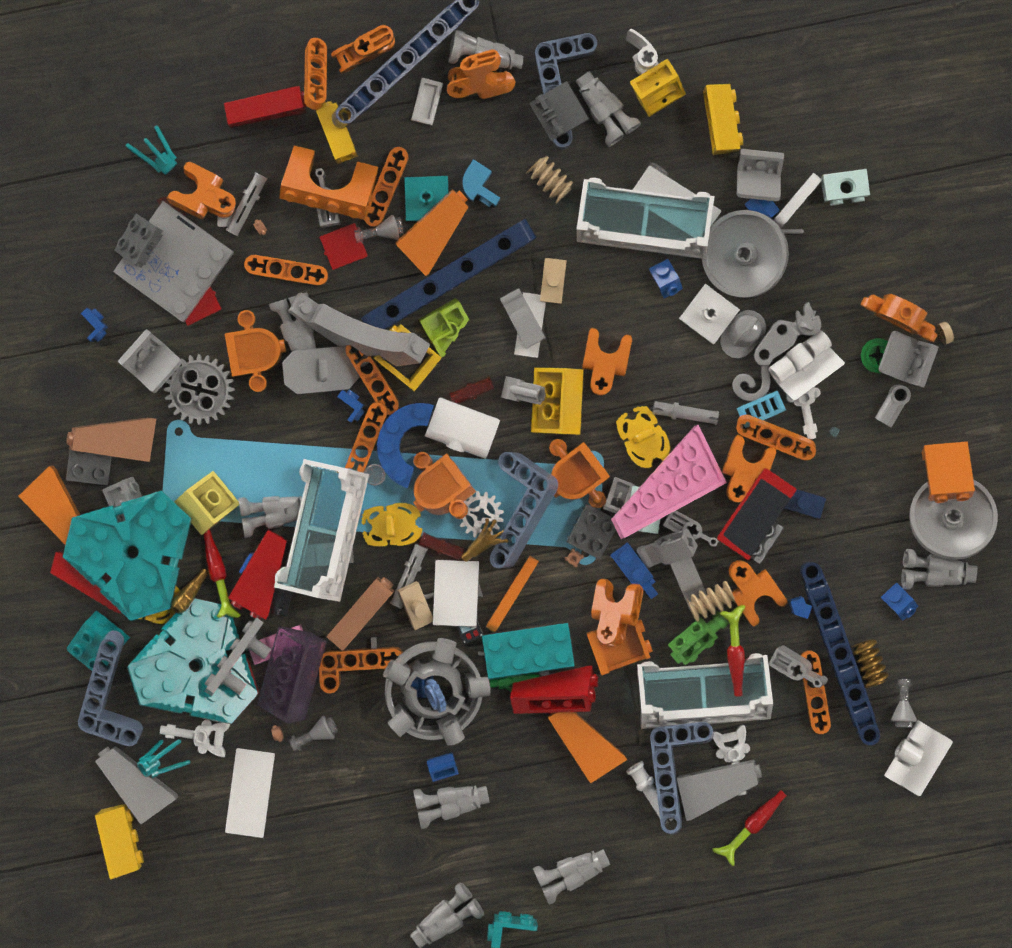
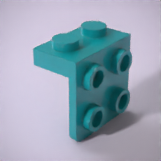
[67,610,130,670]
[487,911,538,948]

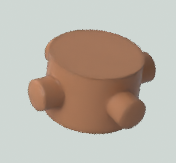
[253,220,267,235]
[565,548,584,567]
[271,725,284,742]

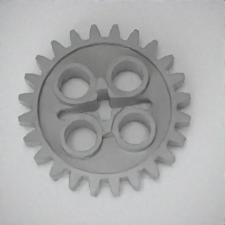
[164,354,235,425]

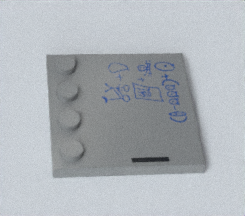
[113,201,234,323]

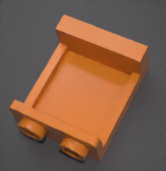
[922,441,975,503]
[586,619,653,675]

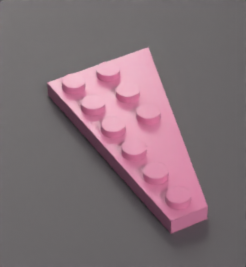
[611,425,727,539]

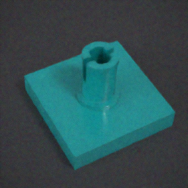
[404,176,449,222]

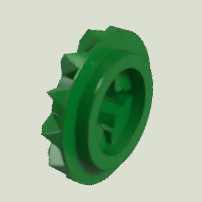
[860,338,888,373]

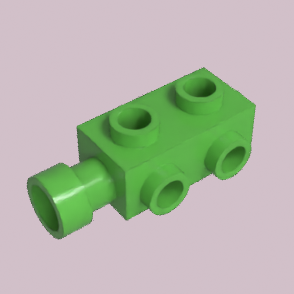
[668,611,729,665]

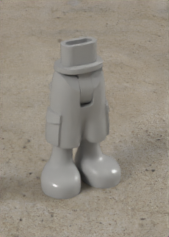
[448,30,523,70]
[576,71,641,147]
[269,292,316,352]
[238,496,315,538]
[901,549,977,589]
[413,785,490,829]
[533,849,610,905]
[410,883,484,948]

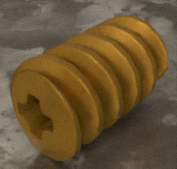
[851,639,889,688]

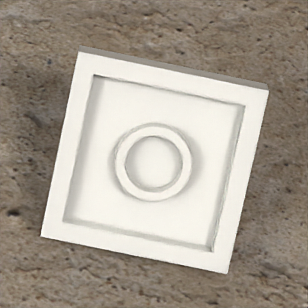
[679,284,740,345]

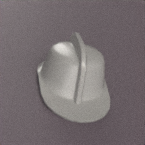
[720,310,766,358]

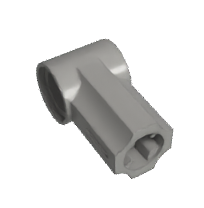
[501,376,546,405]
[875,384,911,427]

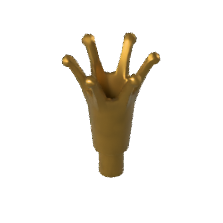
[461,518,509,562]

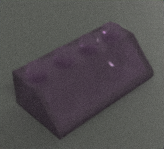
[257,626,327,724]

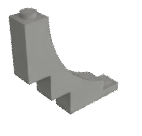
[288,293,430,366]

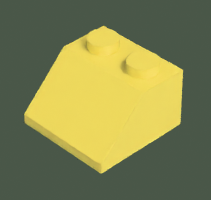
[174,471,239,535]

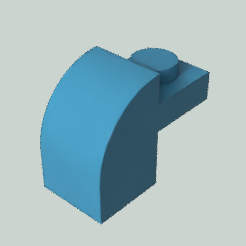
[463,159,500,207]

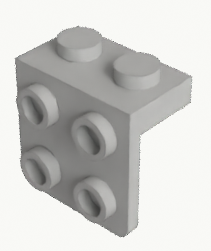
[737,149,784,201]
[118,329,182,393]
[879,331,939,388]

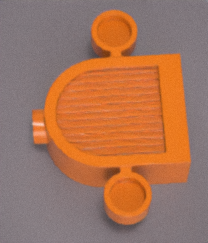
[860,294,938,342]
[225,310,286,392]
[549,439,610,508]
[413,452,476,519]

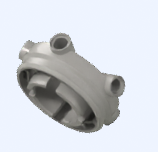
[383,638,490,745]

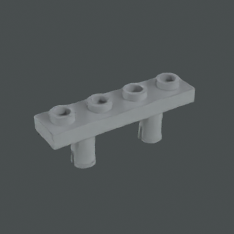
[204,618,271,696]

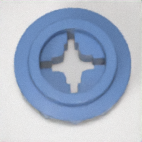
[424,679,446,713]

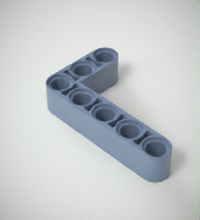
[535,33,597,149]
[490,452,558,568]
[78,631,143,746]
[650,722,714,835]

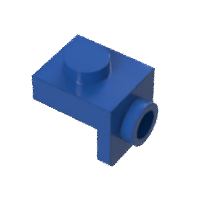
[649,259,683,298]
[81,308,108,342]
[337,389,365,423]
[881,583,918,621]

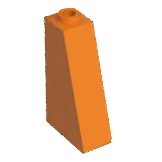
[396,189,468,276]
[19,466,80,545]
[548,712,627,783]

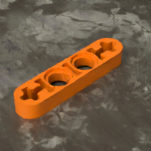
[304,38,327,110]
[364,147,409,227]
[244,255,328,286]
[345,345,399,415]
[345,401,388,473]
[736,414,816,460]
[486,556,539,633]
[800,650,831,734]

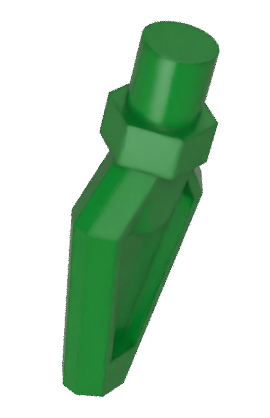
[489,674,539,692]

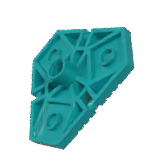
[63,491,192,621]
[127,598,258,724]

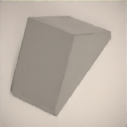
[603,477,635,513]

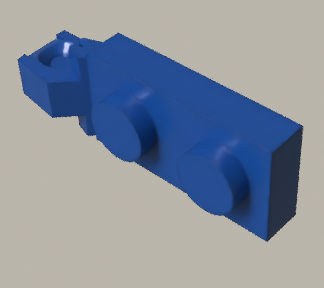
[610,542,658,599]

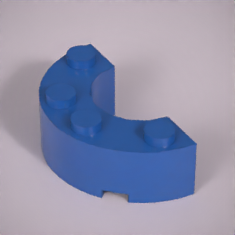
[377,403,435,489]

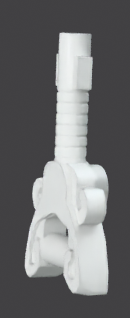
[786,386,820,439]
[160,719,230,757]
[713,725,750,795]

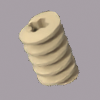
[526,156,573,204]
[686,581,736,622]

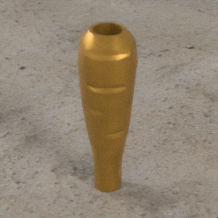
[171,569,209,613]

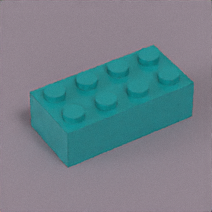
[482,623,575,680]

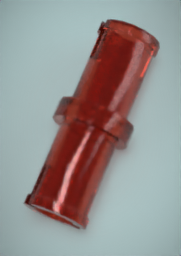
[449,376,495,404]
[419,532,464,561]

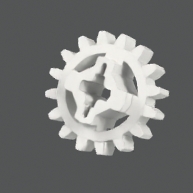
[460,491,504,538]

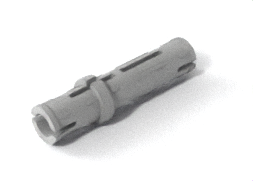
[226,172,267,236]
[652,401,719,425]
[390,544,428,608]

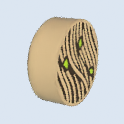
[937,322,954,345]

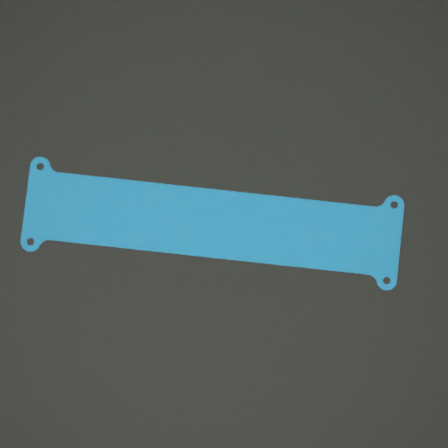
[163,420,604,565]

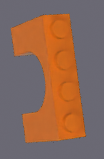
[280,146,378,220]

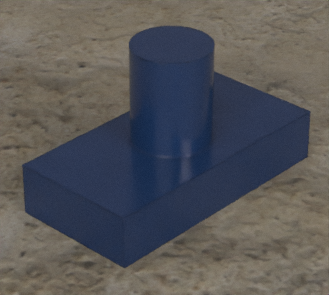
[785,489,826,519]

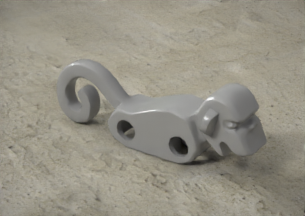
[732,302,821,401]

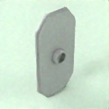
[282,346,360,394]

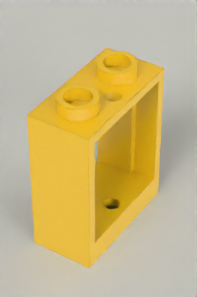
[630,59,686,117]
[316,101,358,164]
[372,323,442,391]

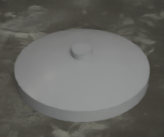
[702,210,789,298]
[909,479,998,560]

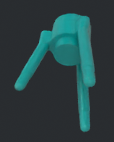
[126,125,178,175]
[137,739,191,778]

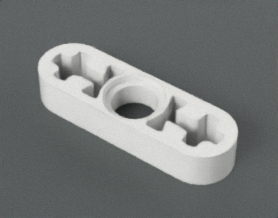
[774,173,822,228]

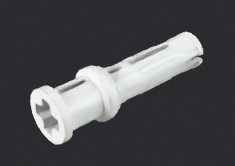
[626,761,674,824]

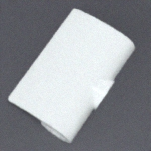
[626,29,659,75]
[769,330,845,401]
[425,398,500,459]
[884,720,953,796]

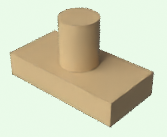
[540,258,567,304]
[397,581,433,630]

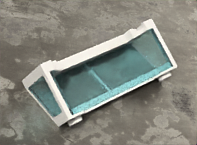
[577,178,714,259]
[274,459,369,602]
[637,653,773,729]

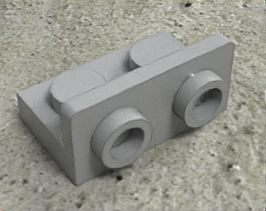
[102,477,142,522]

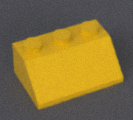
[703,84,743,155]
[531,368,583,435]
[95,804,144,879]

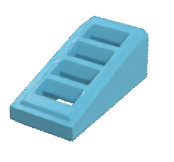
[736,391,786,428]

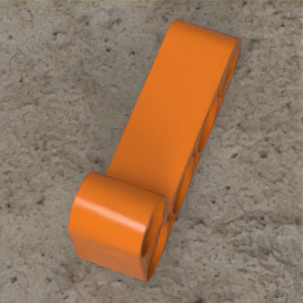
[319,647,403,693]

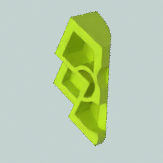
[418,298,469,357]

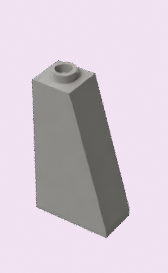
[95,746,179,824]
[677,760,762,821]

